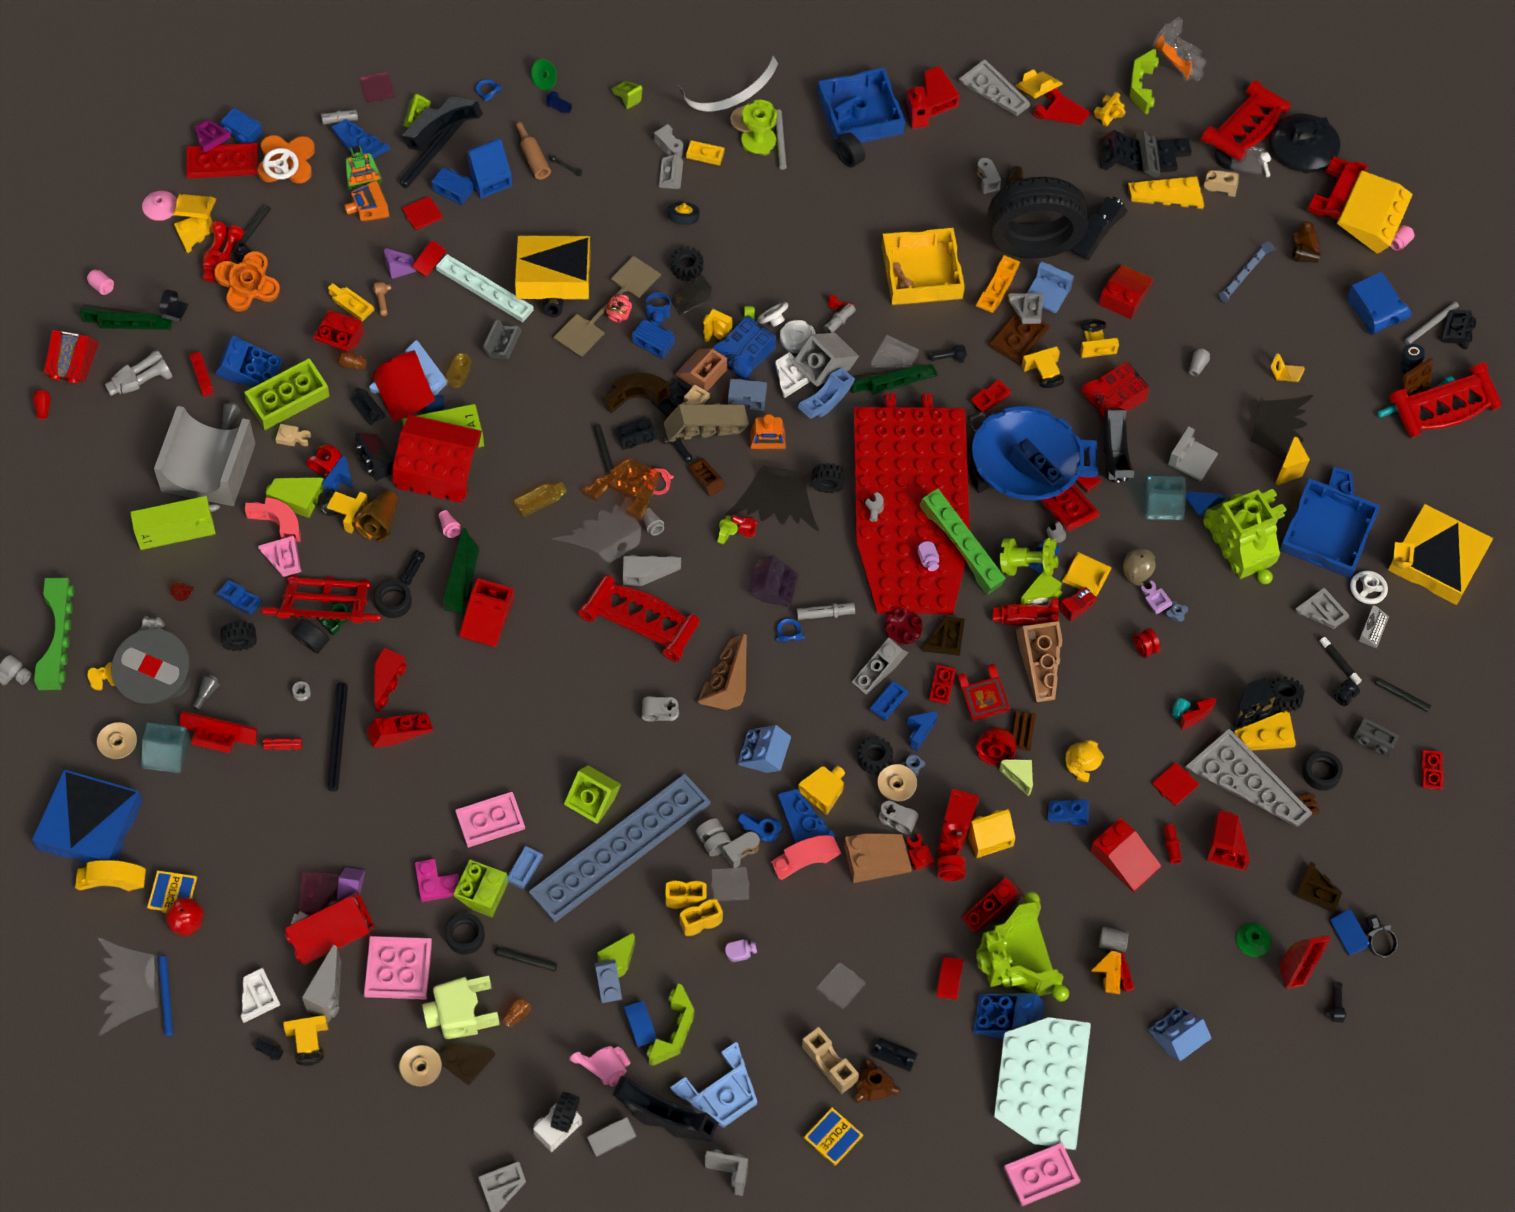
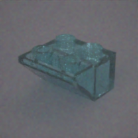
[1144,476,1186,520]
[141,722,190,773]

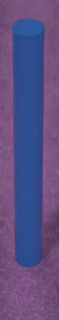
[158,956,173,1036]

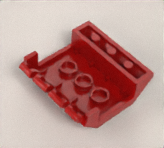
[393,415,482,503]

